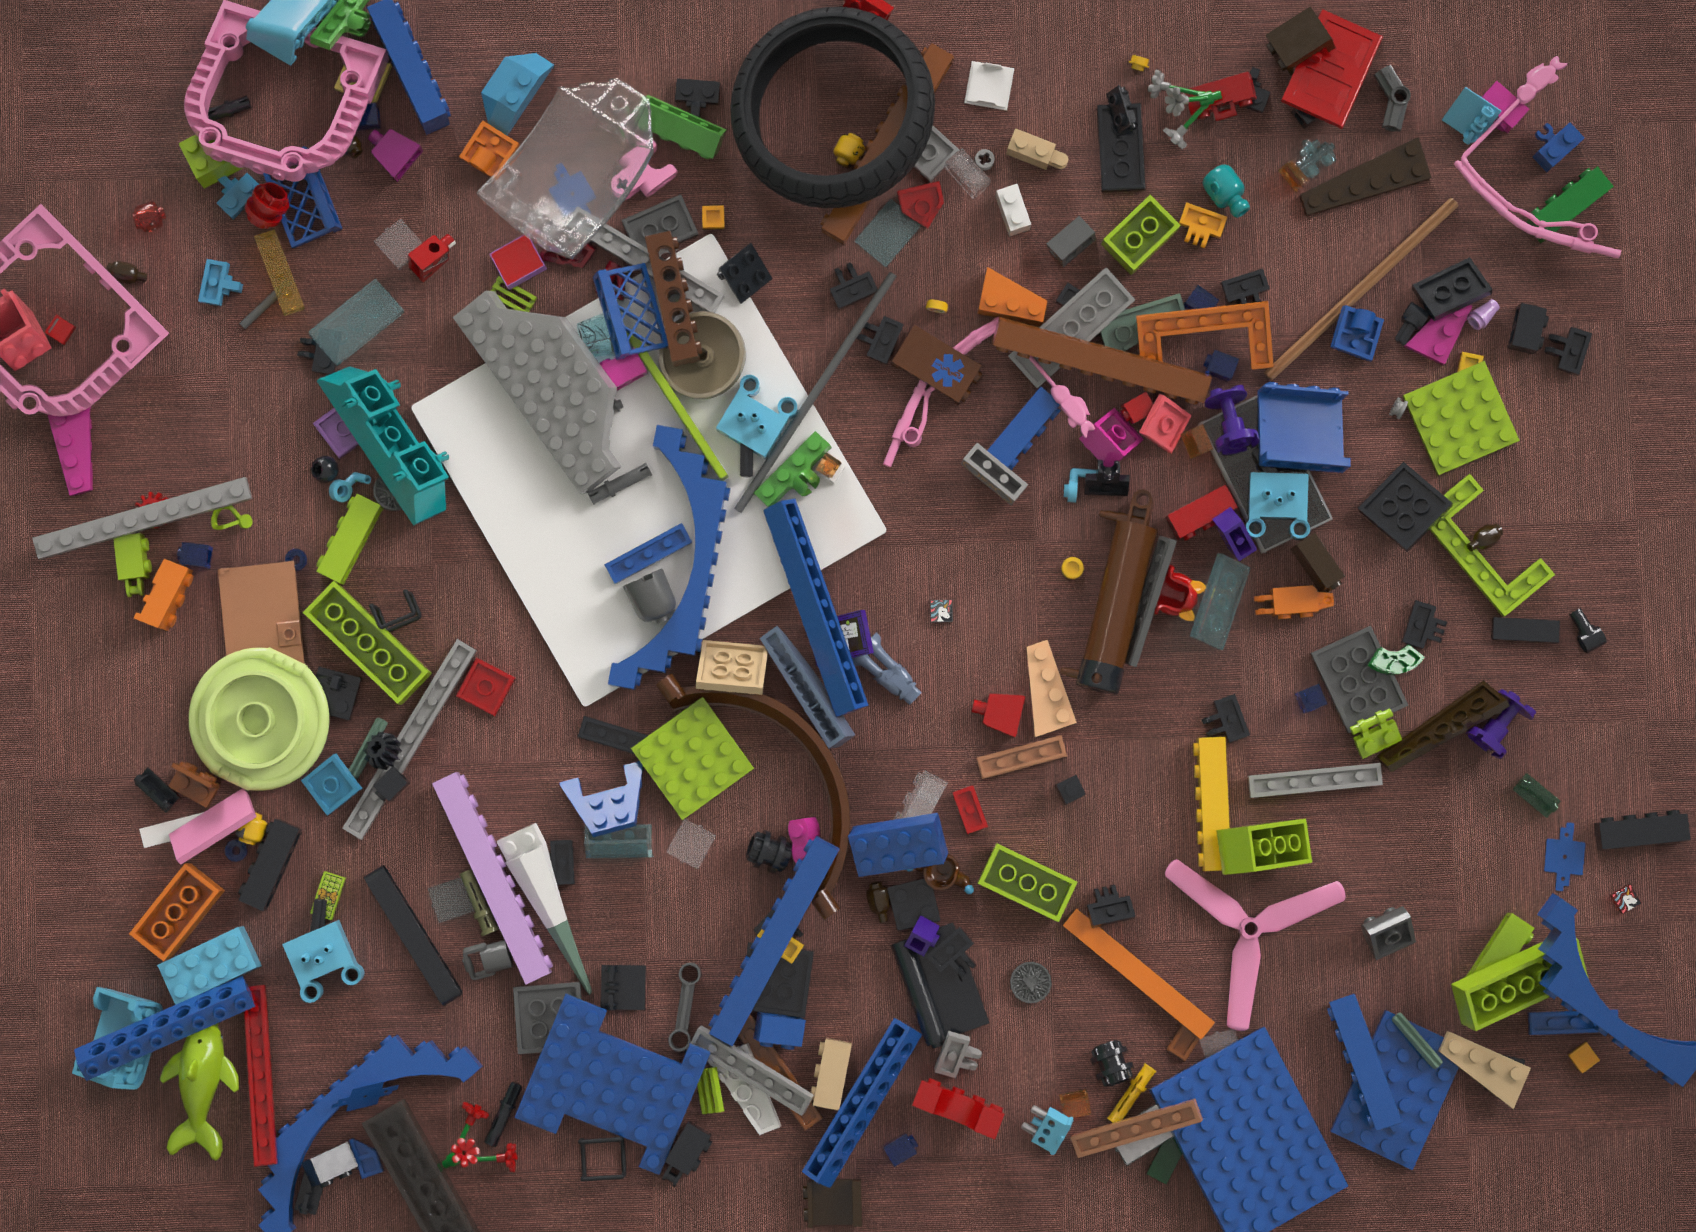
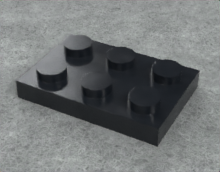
[1412,257,1493,322]

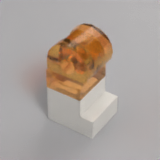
[816,453,845,484]

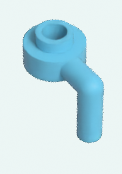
[1063,468,1096,503]
[329,472,371,502]

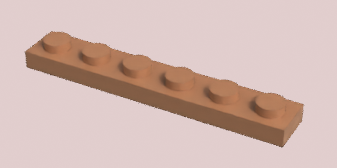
[1070,1099,1203,1158]

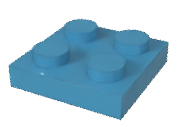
[301,754,363,816]

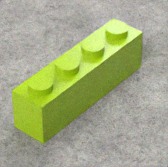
[316,494,383,585]
[1466,913,1534,977]

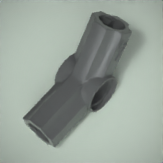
[1374,65,1411,132]

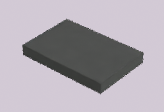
[621,194,699,248]

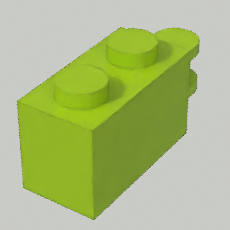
[113,533,152,597]

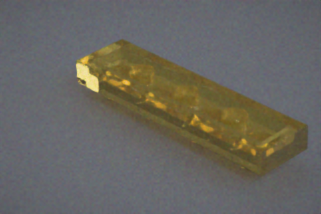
[254,229,305,316]

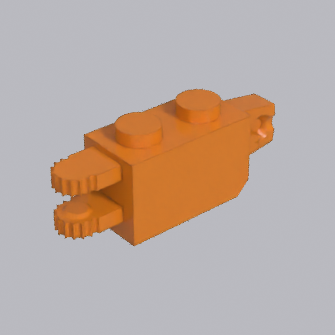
[1254,585,1334,620]

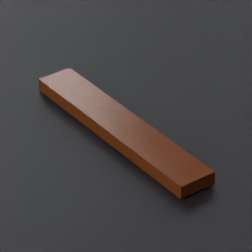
[738,1014,823,1131]

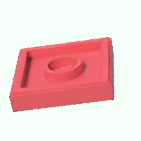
[1139,394,1192,454]

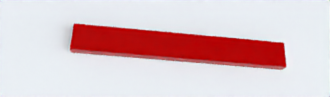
[244,985,278,1167]

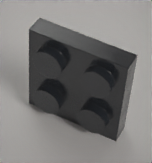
[887,879,940,931]

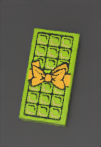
[310,871,346,920]

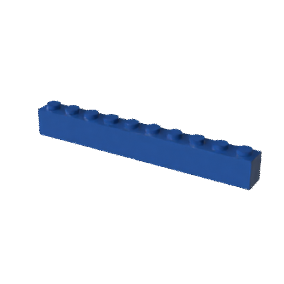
[763,498,869,717]
[708,836,840,1046]

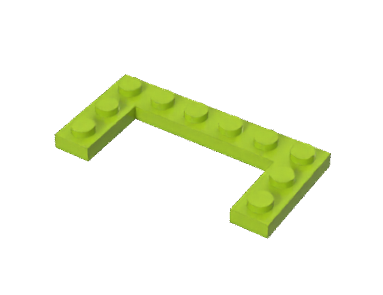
[1430,474,1555,617]

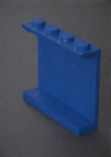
[1258,382,1351,473]

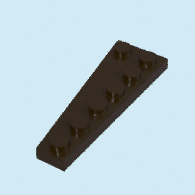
[1300,137,1432,216]
[1377,680,1510,772]

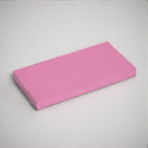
[169,788,256,865]

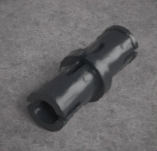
[208,95,252,121]

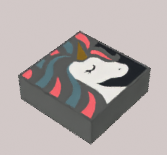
[930,600,953,623]

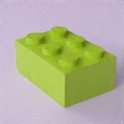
[1101,195,1181,275]

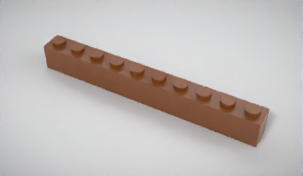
[820,43,954,245]
[992,317,1212,405]

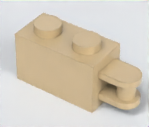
[1006,128,1068,170]

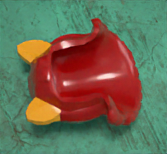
[1154,565,1206,621]

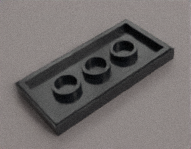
[1097,103,1145,192]

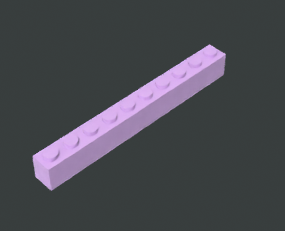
[432,772,553,984]

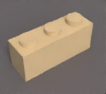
[811,1038,852,1110]

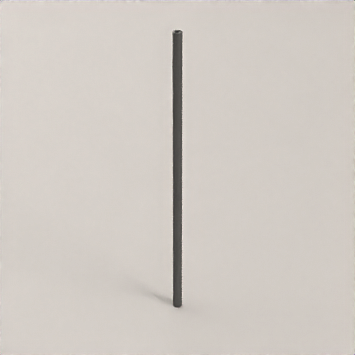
[734,272,897,513]

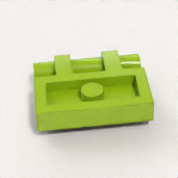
[1349,708,1402,759]

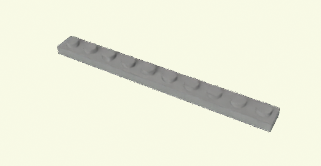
[32,477,252,560]
[342,639,477,840]

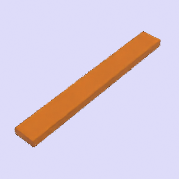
[1062,908,1215,1039]

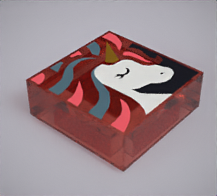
[1610,884,1642,914]

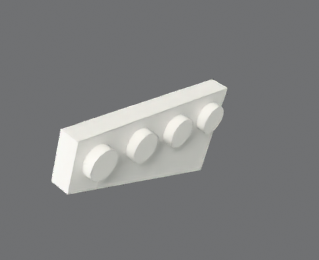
[707,1043,781,1135]

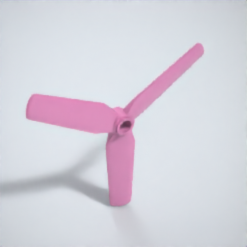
[1165,859,1346,1031]

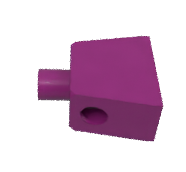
[368,129,423,182]

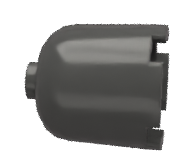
[623,569,676,624]

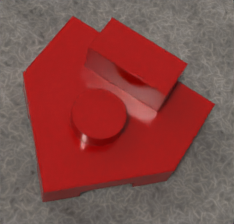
[897,181,944,229]

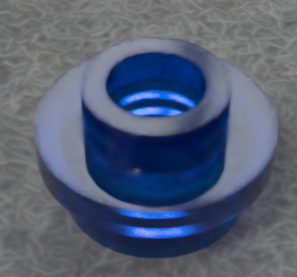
[285,549,307,571]
[225,840,247,862]

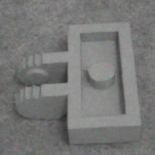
[934,1031,982,1078]

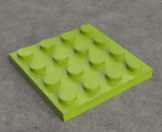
[1402,361,1520,476]
[631,697,754,820]

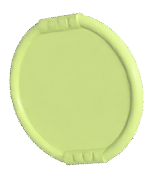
[189,647,329,791]

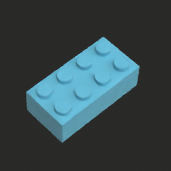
[157,926,262,1005]

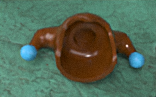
[907,854,974,894]

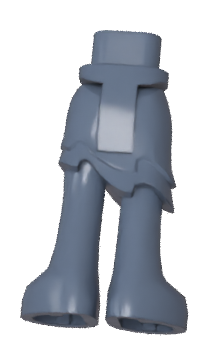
[852,632,922,705]

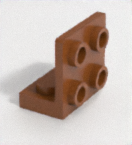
[169,761,221,808]

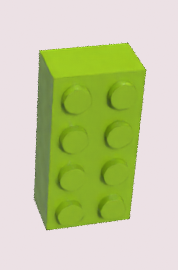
[977,843,1077,922]

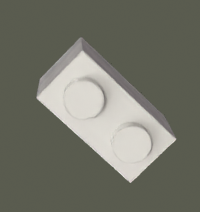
[995,184,1031,237]

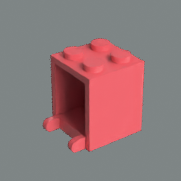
[0,288,52,371]

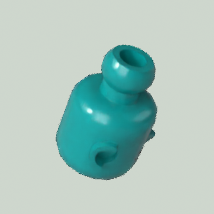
[1202,164,1250,218]

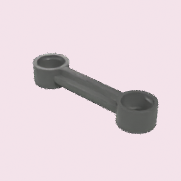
[668,962,701,1052]

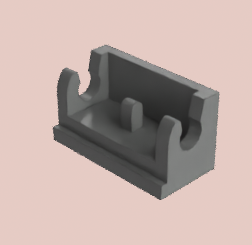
[1046,216,1096,268]

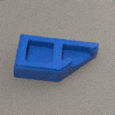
[349,1138,384,1179]

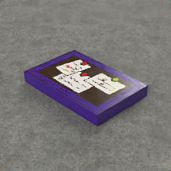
[815,610,874,666]

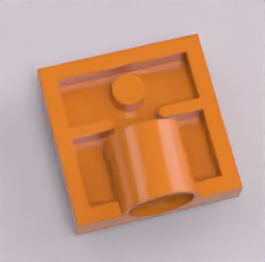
[459,120,520,181]

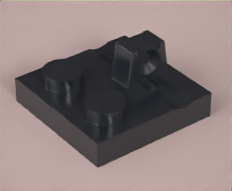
[316,667,362,721]

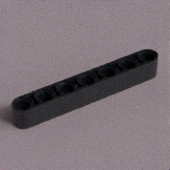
[364,865,463,1006]

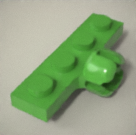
[310,0,371,50]
[754,431,832,507]

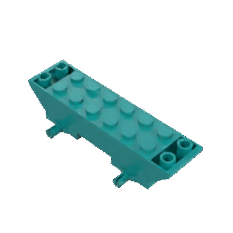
[317,367,449,526]

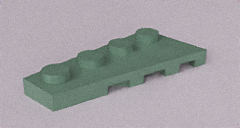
[1100,293,1185,351]

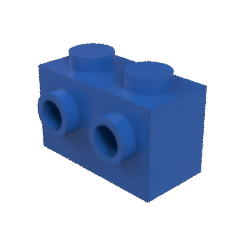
[754,1012,806,1050]

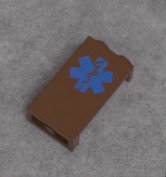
[891,325,983,405]

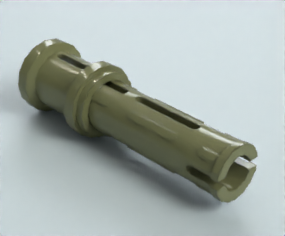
[459,869,499,937]

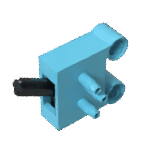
[282,898,364,1003]

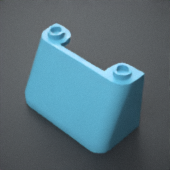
[246,0,339,66]
[72,987,163,1090]

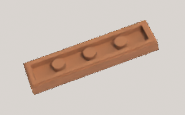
[976,735,1067,779]

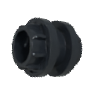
[746,830,792,874]
[1090,1040,1134,1087]

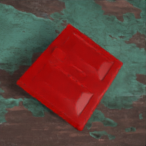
[1281,9,1383,129]

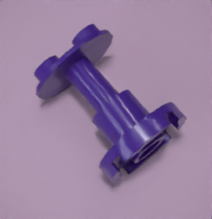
[1204,385,1260,455]
[1466,689,1536,759]

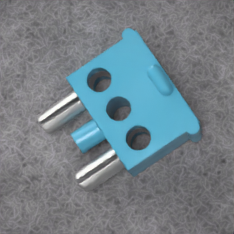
[1021,1105,1073,1155]

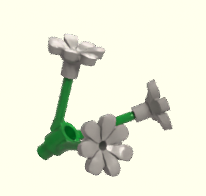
[1148,69,1222,149]

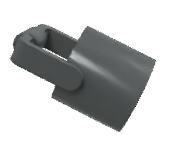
[462,940,513,980]

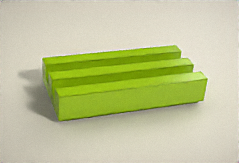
[491,276,537,312]
[697,1067,724,1114]

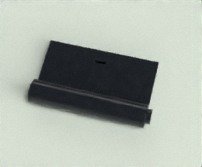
[890,922,990,1049]

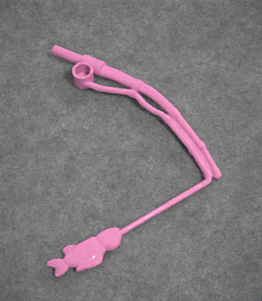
[1454,56,1621,259]
[883,317,1095,467]

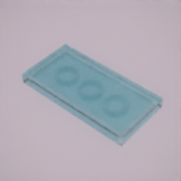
[308,278,404,366]
[1190,553,1251,650]

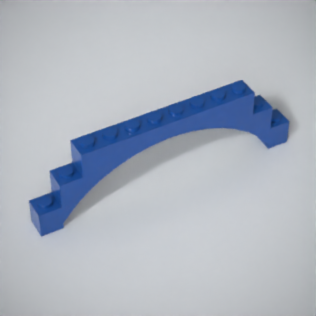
[608,425,731,690]
[1537,893,1696,1087]
[258,1035,483,1232]

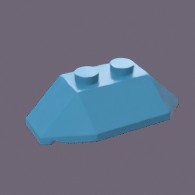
[481,53,554,136]

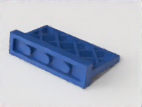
[263,146,343,248]
[593,263,669,360]

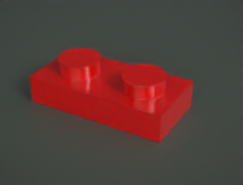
[952,785,988,834]

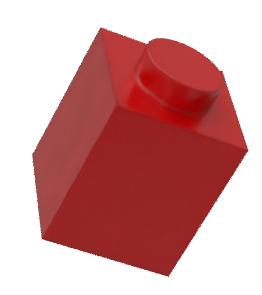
[1120,391,1153,424]

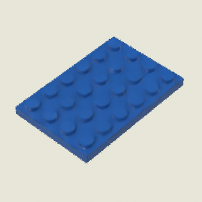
[1330,1010,1459,1170]

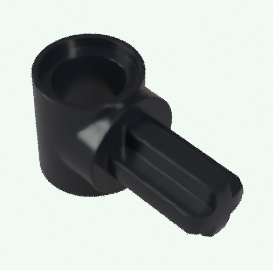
[1395,302,1429,345]

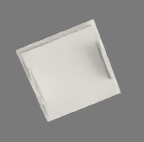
[964,61,1014,111]

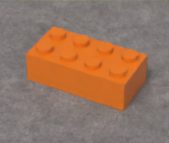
[129,863,225,962]

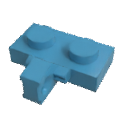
[217,173,259,220]
[198,259,243,306]

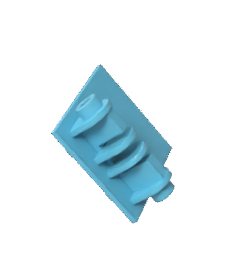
[1442,87,1501,145]

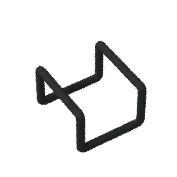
[369,589,422,632]
[578,1136,626,1182]

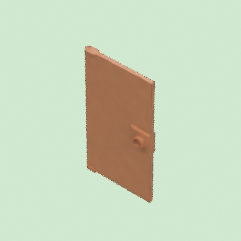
[217,561,305,664]

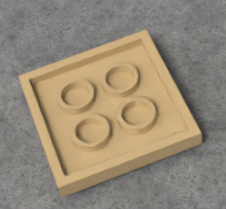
[696,640,768,695]

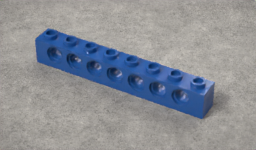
[74,975,255,1081]
[802,1018,923,1188]

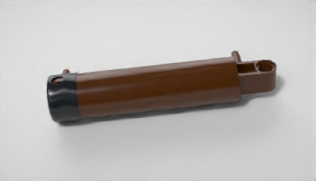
[1060,489,1157,695]

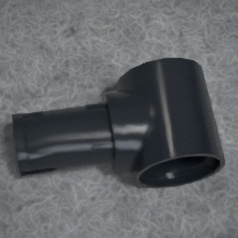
[1569,608,1607,654]

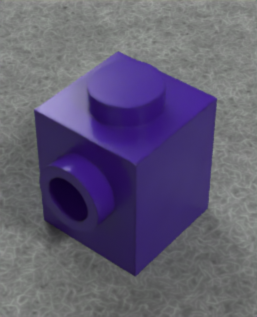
[904,915,940,957]

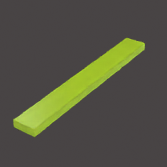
[626,329,728,481]

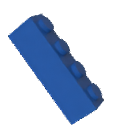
[987,387,1061,470]

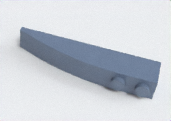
[760,626,855,749]

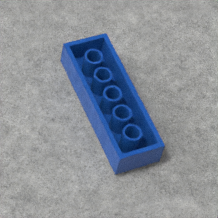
[367,0,451,135]

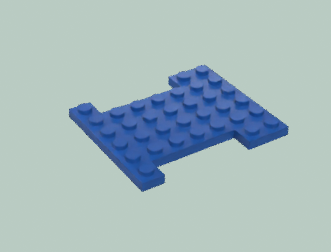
[514,993,710,1175]

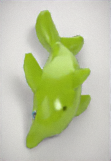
[160,1023,239,1161]

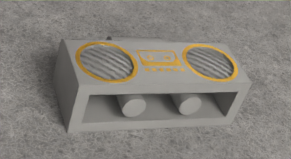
[961,443,1028,506]

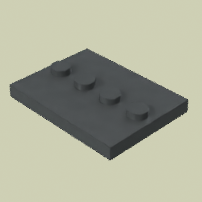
[1310,626,1409,733]

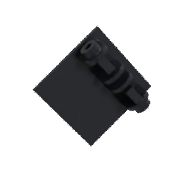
[717,243,773,304]
[601,965,646,1010]

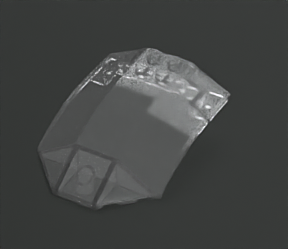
[476,78,654,259]

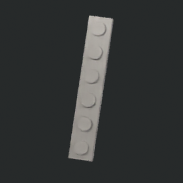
[1248,763,1383,798]
[691,1025,814,1116]

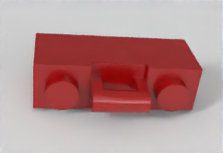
[1185,71,1257,121]

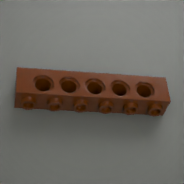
[645,231,702,367]

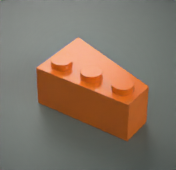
[978,267,1047,326]
[134,559,194,631]

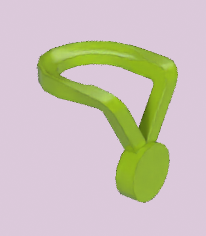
[211,505,253,530]

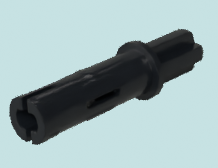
[483,1082,522,1147]

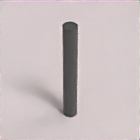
[240,279,293,329]

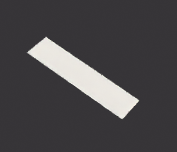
[139,812,204,848]

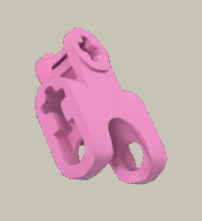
[612,139,678,200]

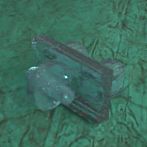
[1294,139,1336,178]

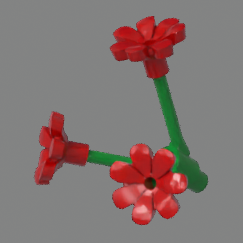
[442,1102,518,1173]

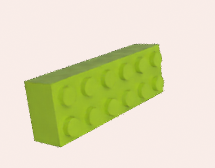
[303,581,432,705]
[1451,938,1588,1031]

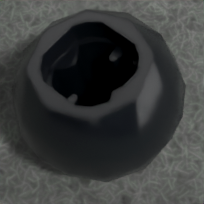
[311,455,339,483]

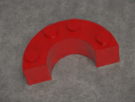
[912,1078,1005,1140]

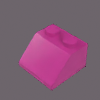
[1079,408,1144,467]

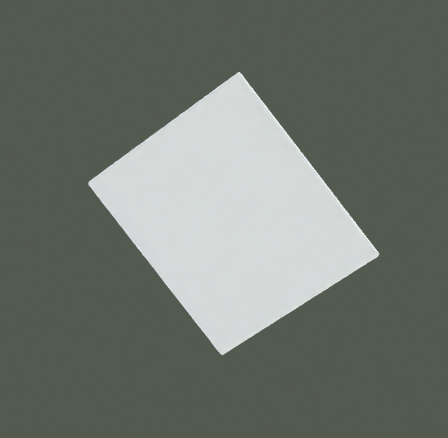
[412,234,886,706]

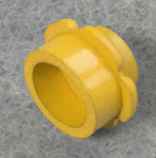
[1128,55,1149,71]

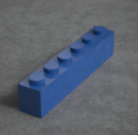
[1327,994,1403,1131]

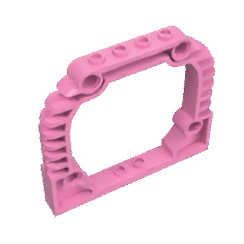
[184,0,389,182]
[0,204,169,416]

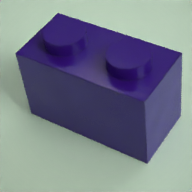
[1212,507,1257,561]

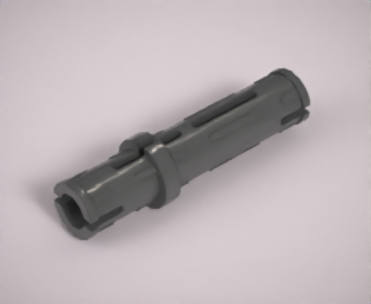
[587,463,652,505]

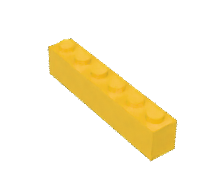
[1193,737,1230,871]

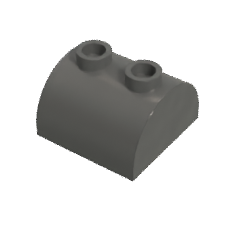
[1361,906,1416,960]

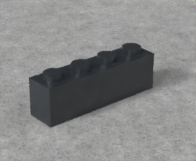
[1594,810,1691,850]
[238,819,303,911]

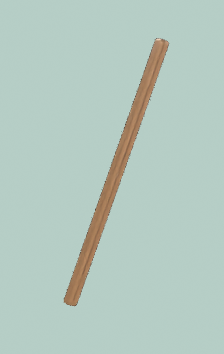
[1264,198,1458,381]

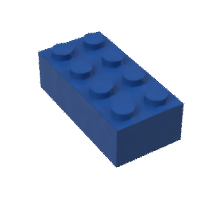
[848,813,948,877]

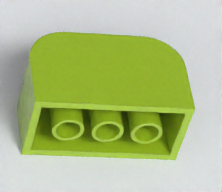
[1216,819,1312,875]

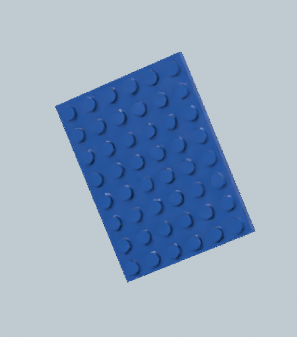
[1149,1027,1348,1232]

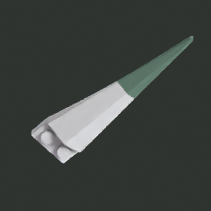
[497,823,592,995]

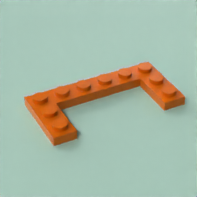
[1136,301,1274,370]

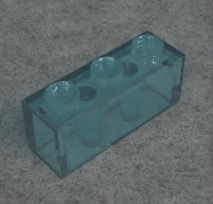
[584,824,653,858]

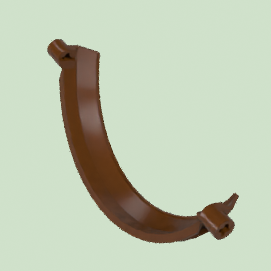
[656,674,850,920]

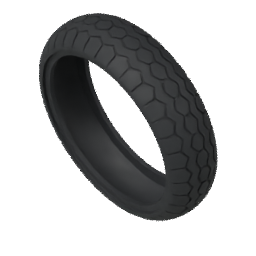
[731,7,935,208]

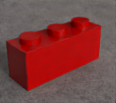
[1165,484,1238,541]

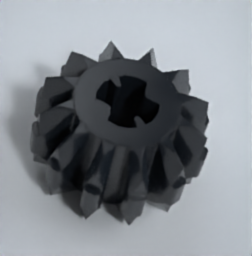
[363,732,402,770]

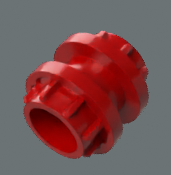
[245,182,289,229]

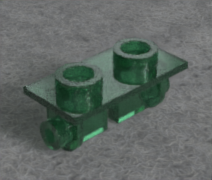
[1512,773,1561,818]

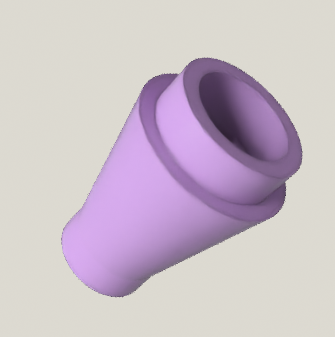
[1467,299,1500,330]

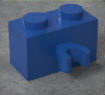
[1532,123,1584,172]

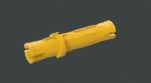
[1107,1063,1157,1123]

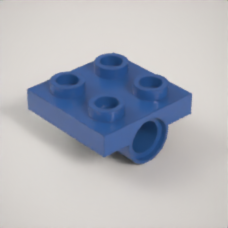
[1330,305,1384,361]

